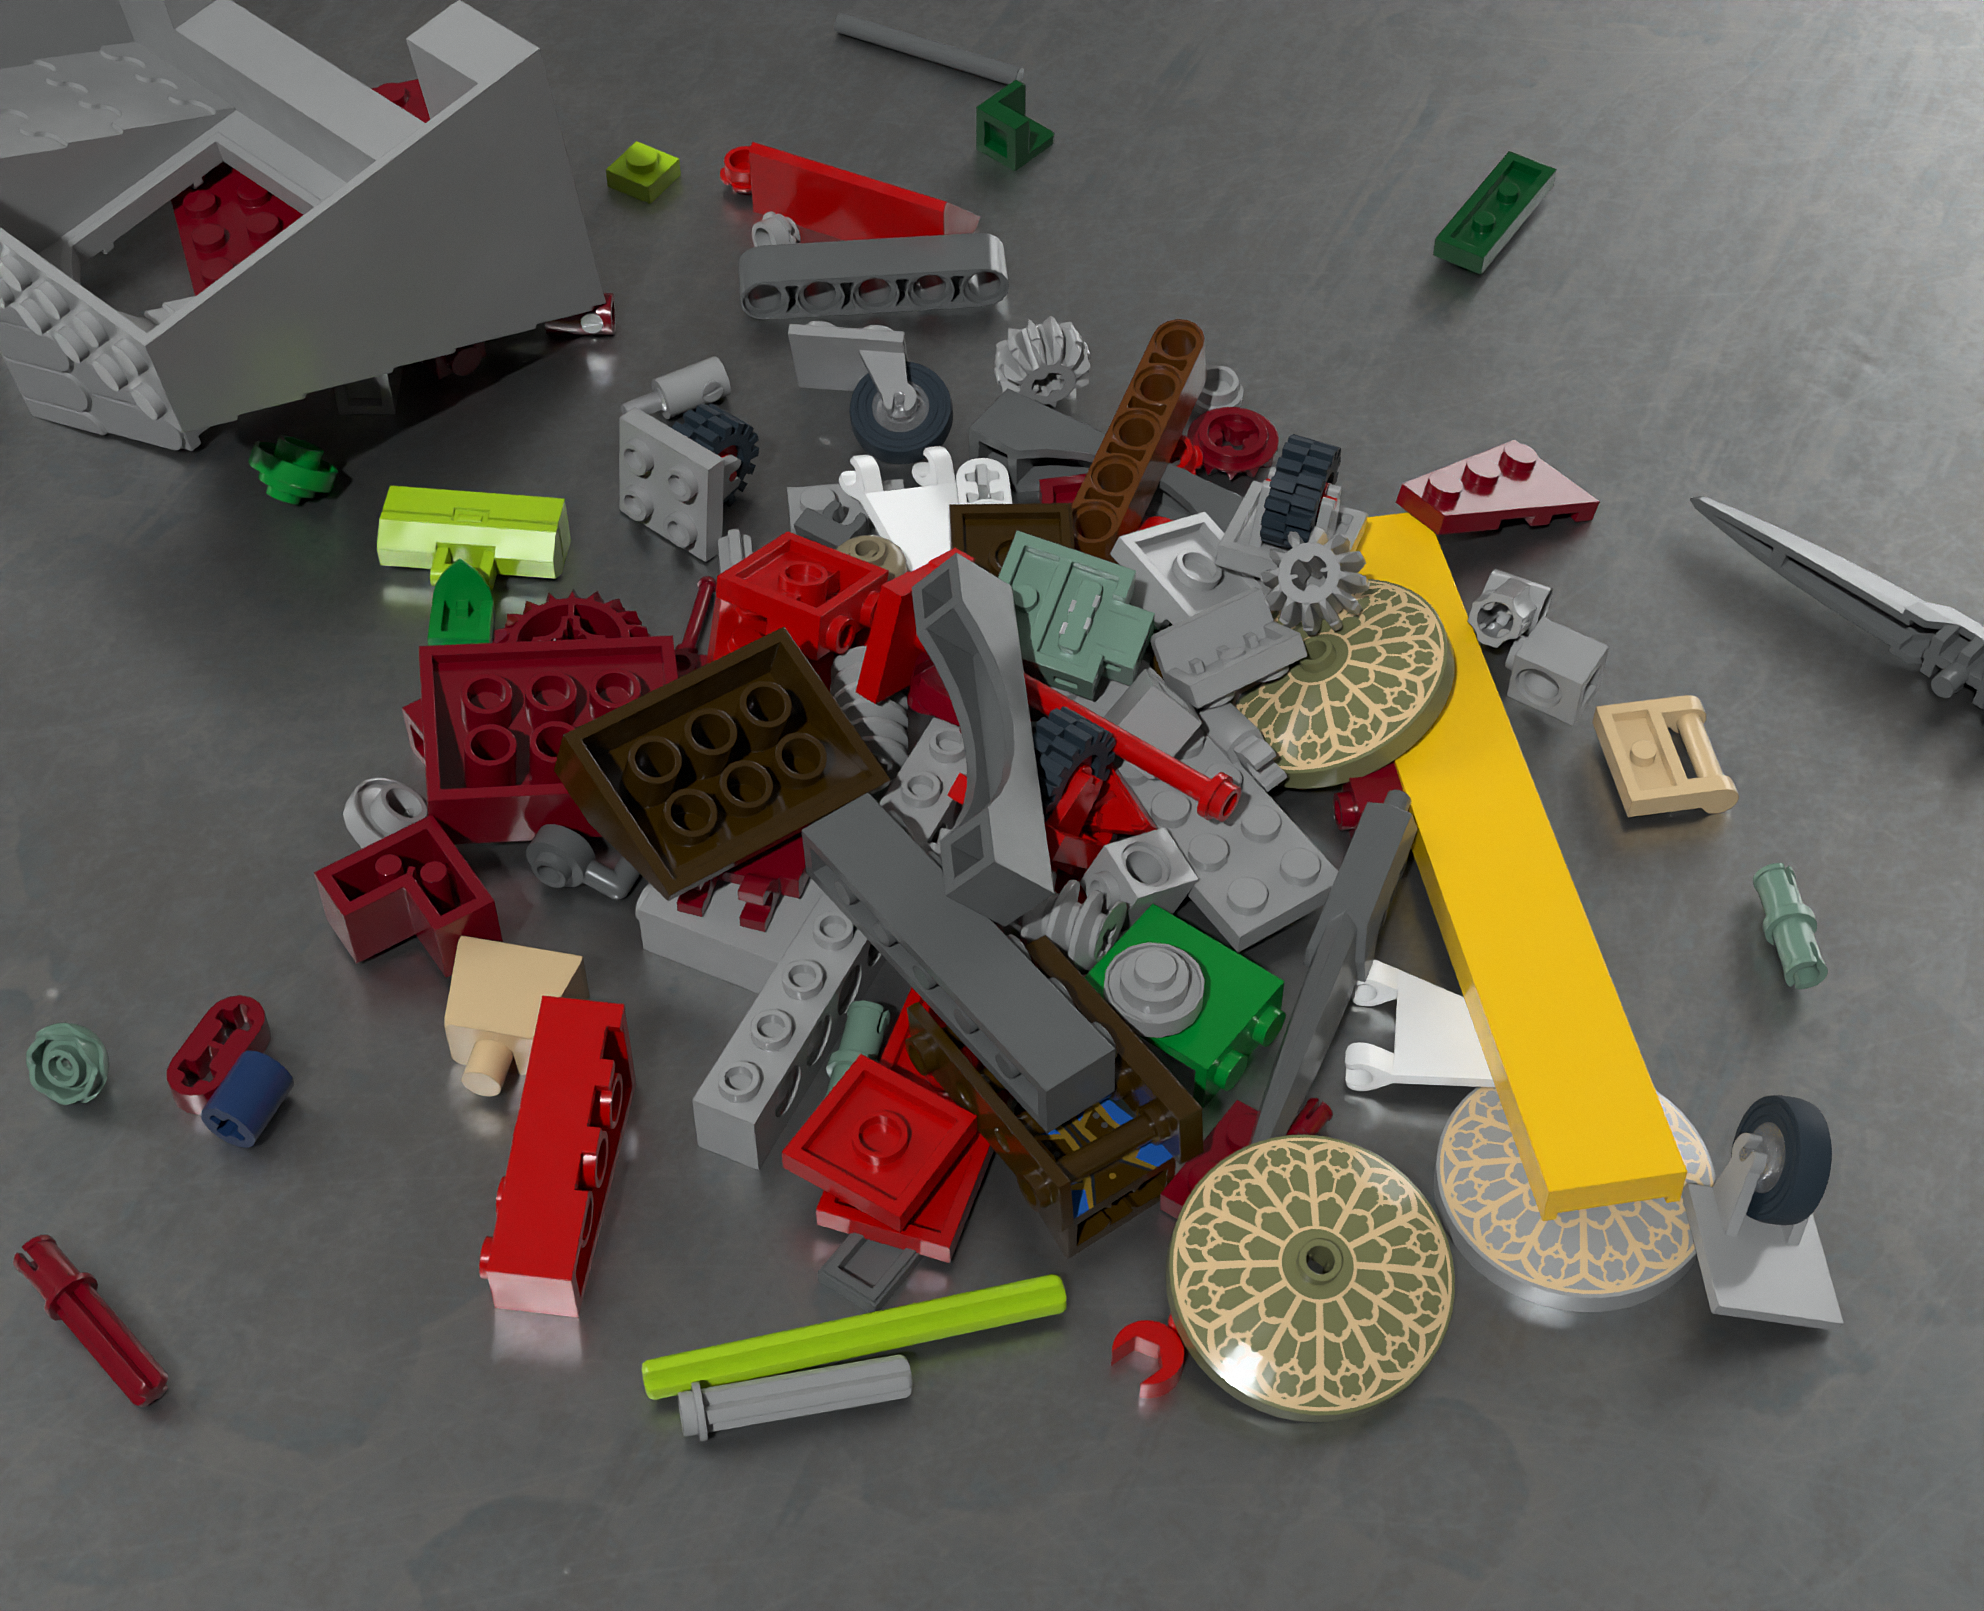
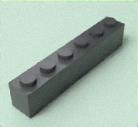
[802,793,1117,1133]

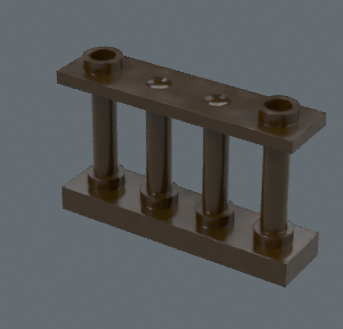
[905,935,1204,1232]

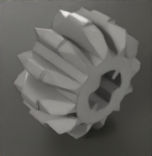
[994,316,1091,409]
[1261,526,1370,636]

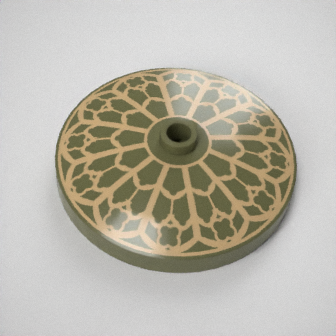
[1229,579,1455,789]
[1165,1135,1455,1422]

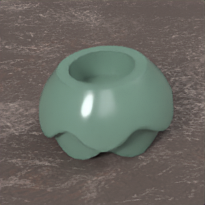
[26,1022,110,1105]

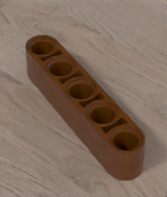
[1072,319,1207,565]

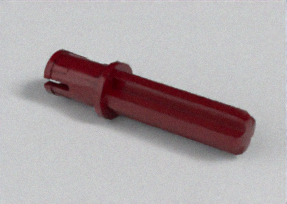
[13,1234,168,1407]

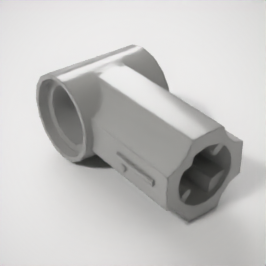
[1467,569,1553,648]

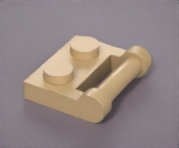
[1592,695,1739,817]

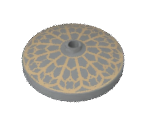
[1433,1087,1716,1312]

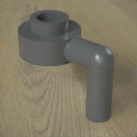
[526,824,641,900]

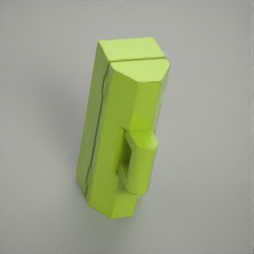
[377,485,571,591]

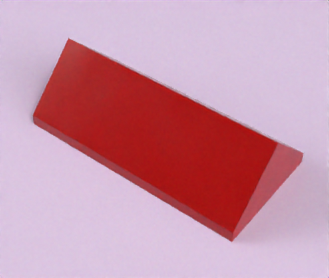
[749,142,981,241]

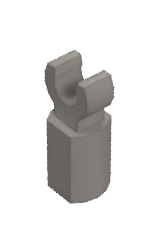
[1198,702,1287,792]

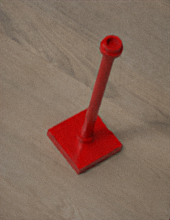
[855,548,1241,822]

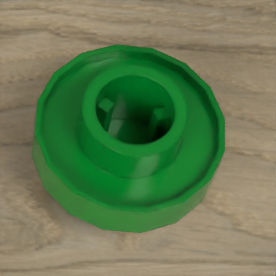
[248,435,338,504]

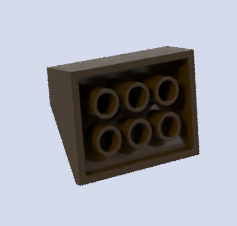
[554,627,891,901]

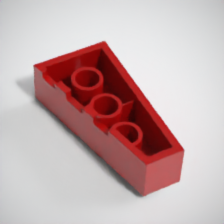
[479,995,637,1318]

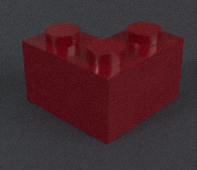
[314,814,503,978]

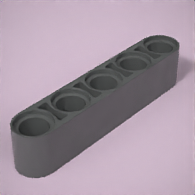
[738,233,1009,320]

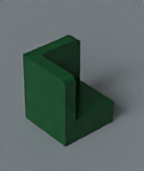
[976,80,1055,171]

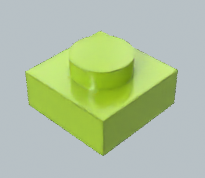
[606,141,681,204]

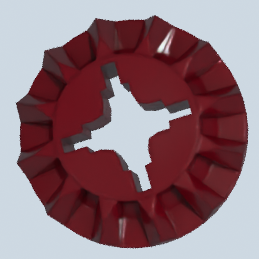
[1187,407,1279,481]

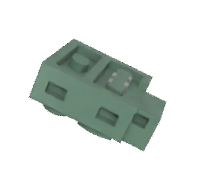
[998,530,1155,700]

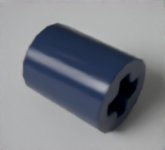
[200,1050,294,1148]

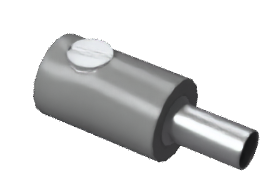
[620,356,731,419]

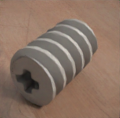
[830,646,908,780]
[990,869,1127,975]

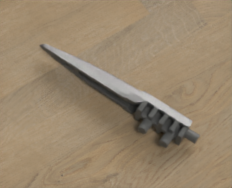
[1690,496,1984,709]
[1249,790,1418,1145]

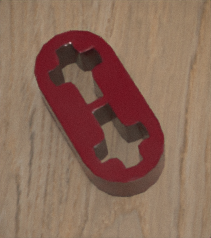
[167,995,271,1115]

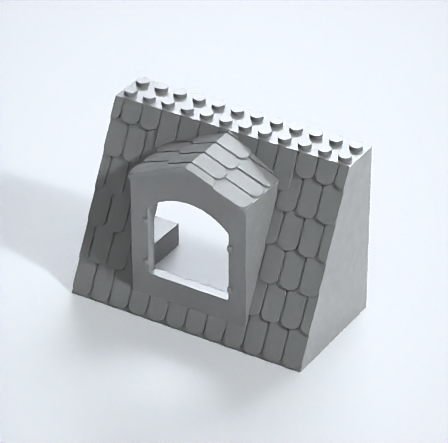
[0,0,606,451]

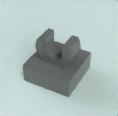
[793,500,870,549]

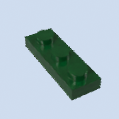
[1433,151,1557,274]

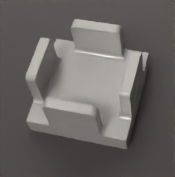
[1110,512,1272,631]

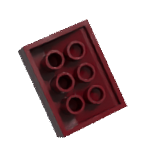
[419,635,678,845]

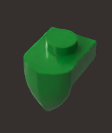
[427,558,495,646]

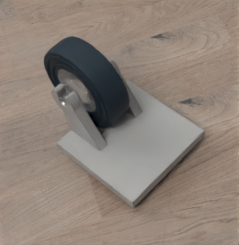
[788,321,953,464]
[1682,1095,1844,1331]

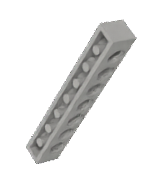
[692,717,967,1170]

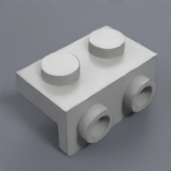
[1150,587,1308,709]

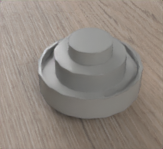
[343,777,428,848]
[1103,942,1205,1038]

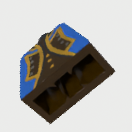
[1014,1098,1176,1259]

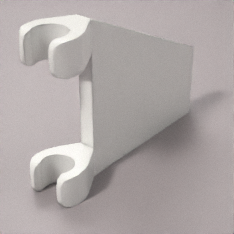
[839,446,958,572]
[1345,960,1495,1091]

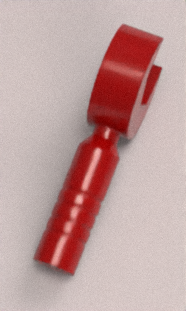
[1111,1314,1184,1399]

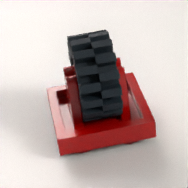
[947,707,1116,875]

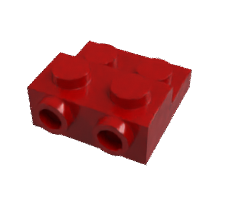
[716,531,889,660]

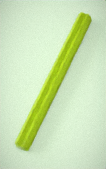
[641,1274,1067,1400]

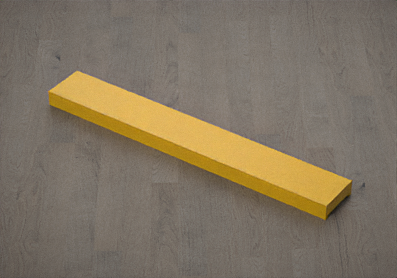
[1356,512,1688,1221]

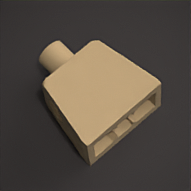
[444,935,590,1096]

